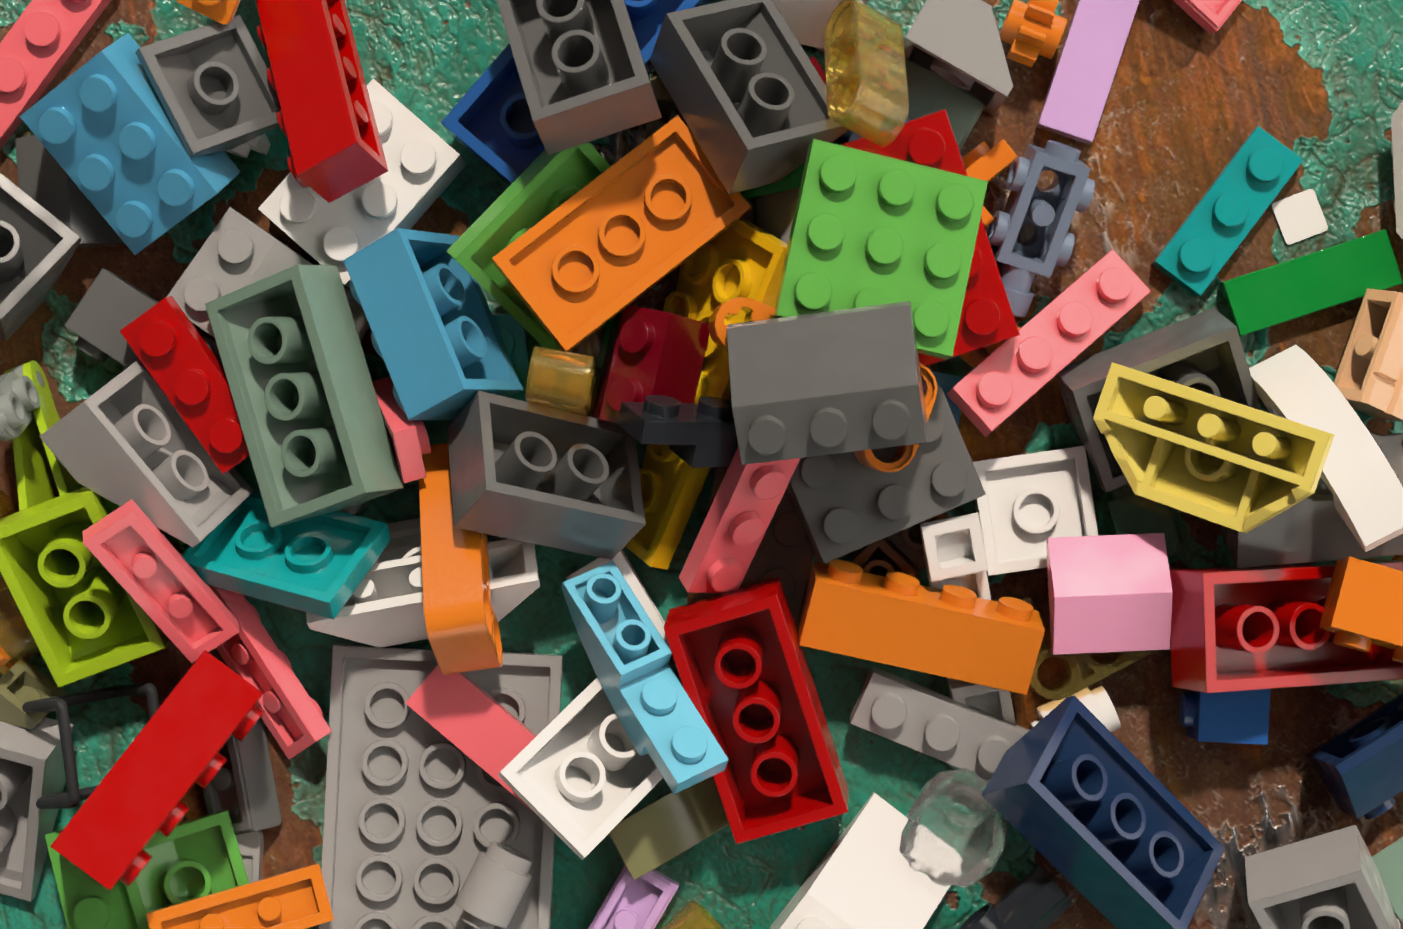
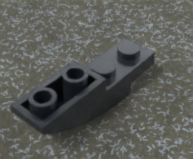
[618,394,738,468]

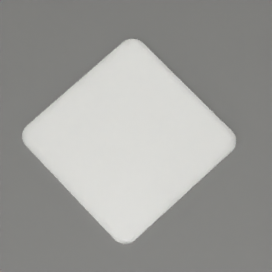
[1272,189,1328,245]

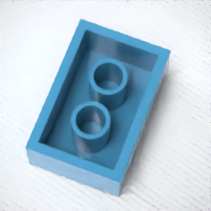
[19,33,241,255]
[343,228,523,420]

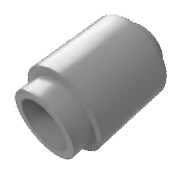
[455,841,533,929]

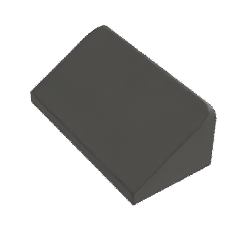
[203,718,281,835]

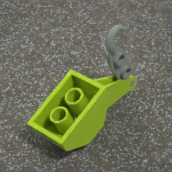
[0,360,169,688]

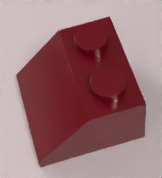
[591,305,709,423]

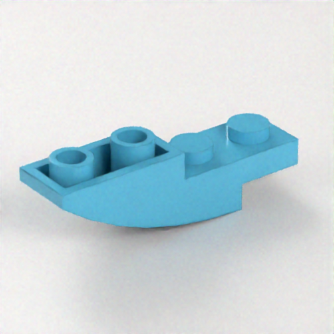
[561,561,729,794]

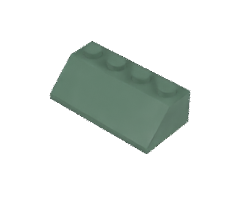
[205,264,404,528]

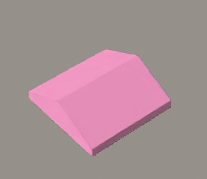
[1046,533,1173,655]

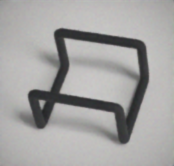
[22,683,160,809]

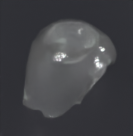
[899,768,1007,888]

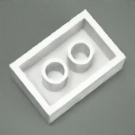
[258,79,467,288]

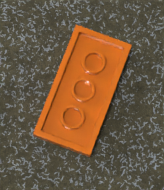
[492,115,751,355]

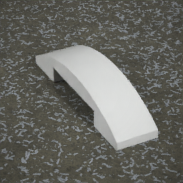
[1249,345,1403,552]
[920,512,1016,724]

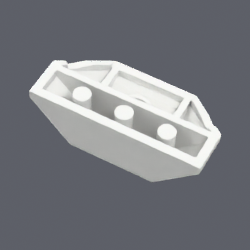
[306,518,540,648]

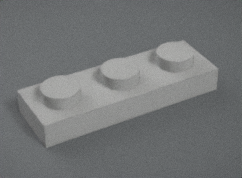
[850,666,1030,780]

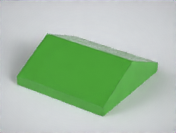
[124,810,249,929]

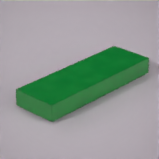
[1219,229,1403,336]

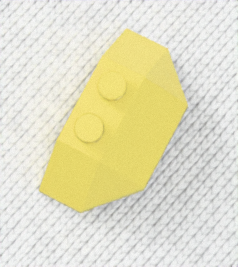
[1093,362,1335,533]

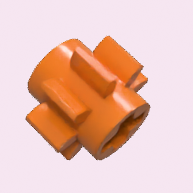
[999,0,1067,67]

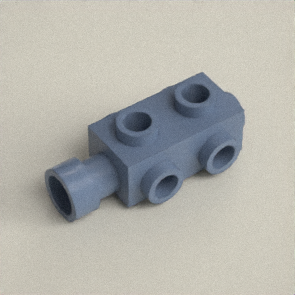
[987,140,1095,317]

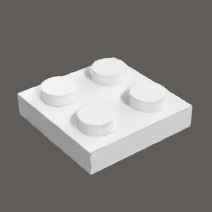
[973,446,1099,576]

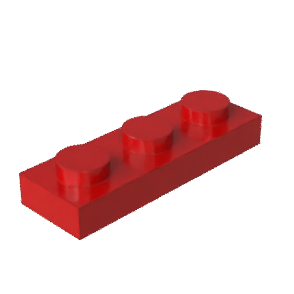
[120,296,250,474]

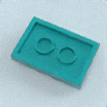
[182,488,391,620]

